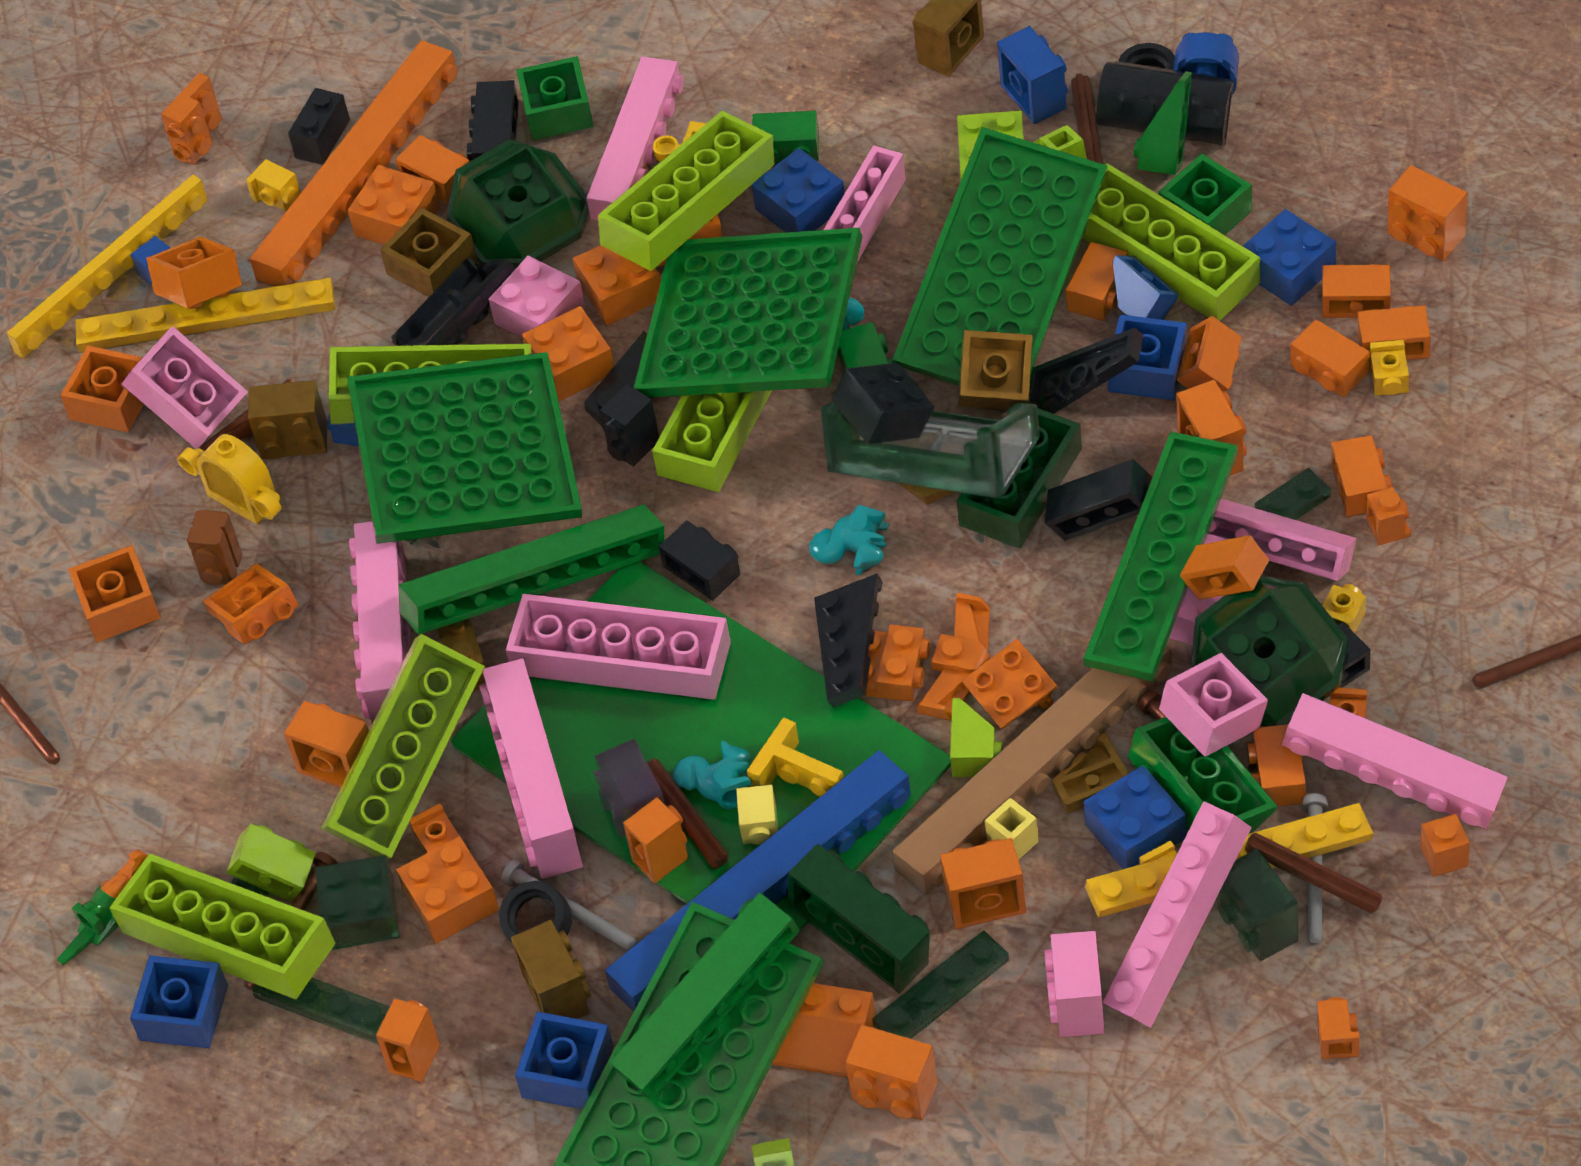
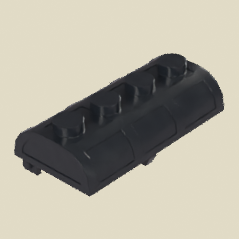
[1096,61,1234,145]
[391,258,515,346]

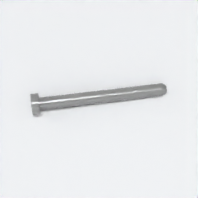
[1302,794,1328,943]
[501,859,638,951]

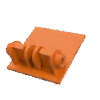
[961,639,1058,730]

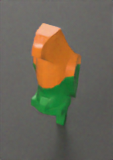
[57,849,148,966]

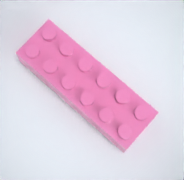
[349,521,411,724]
[505,594,731,700]
[479,658,583,879]

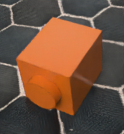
[1420,814,1470,877]

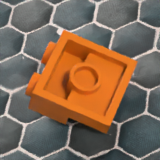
[161,72,222,165]
[202,563,299,645]
[865,624,931,702]

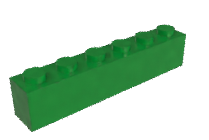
[610,892,800,1101]

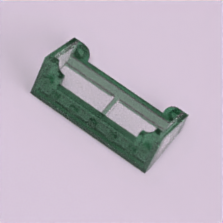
[821,402,1040,498]

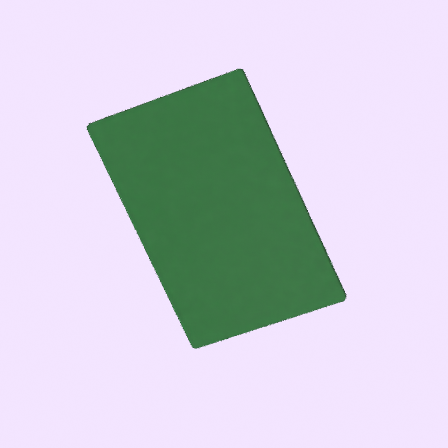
[451,561,951,940]

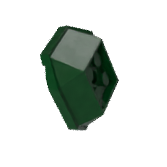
[447,139,589,269]
[1191,576,1349,727]

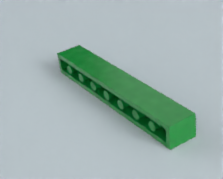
[398,504,664,635]

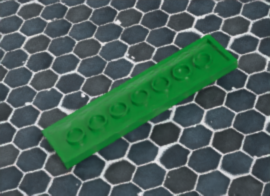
[1083,431,1238,682]

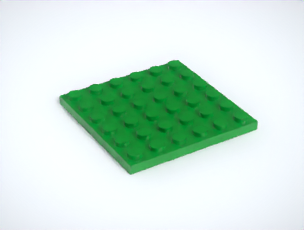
[634,227,863,398]
[347,352,582,544]

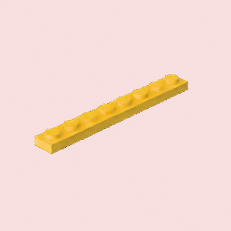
[7,174,208,359]
[75,277,336,352]
[1085,803,1374,918]

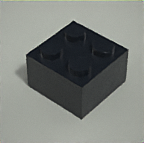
[831,363,935,444]

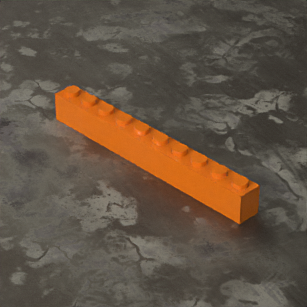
[250,40,458,286]

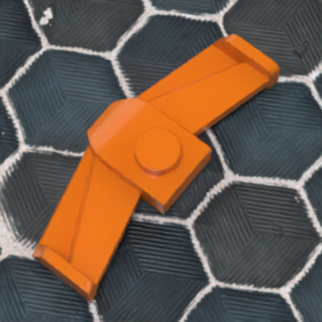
[916,593,990,721]

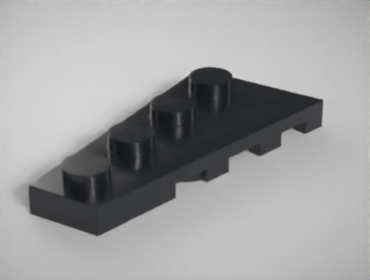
[1028,327,1143,414]
[814,573,883,707]

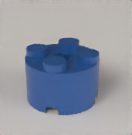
[1173,32,1239,95]

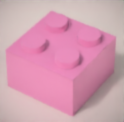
[489,256,585,338]
[1159,653,1268,757]
[1044,931,1105,1037]

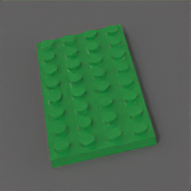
[892,127,1107,386]
[553,902,824,1166]

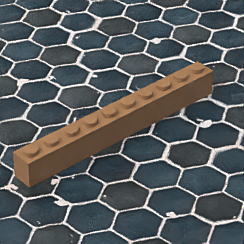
[892,645,1172,895]

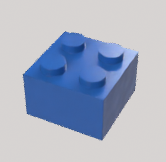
[997,26,1068,125]
[751,148,845,233]
[1243,209,1336,306]
[1107,314,1187,401]
[1083,765,1187,869]
[130,955,228,1049]
[515,1012,614,1109]

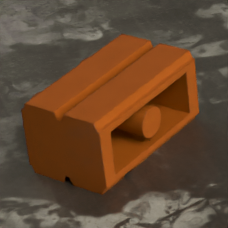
[187,509,243,585]

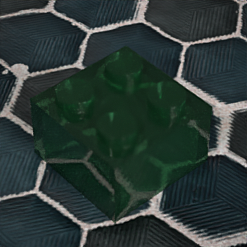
[1218,849,1298,962]
[315,855,400,950]

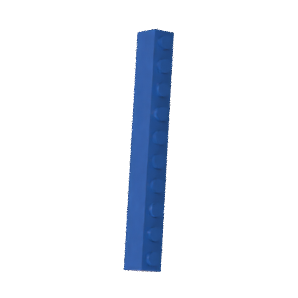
[605,750,911,1012]

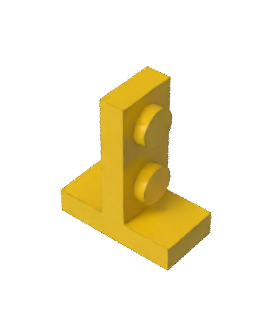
[747,717,844,797]

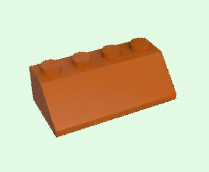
[772,983,876,1077]

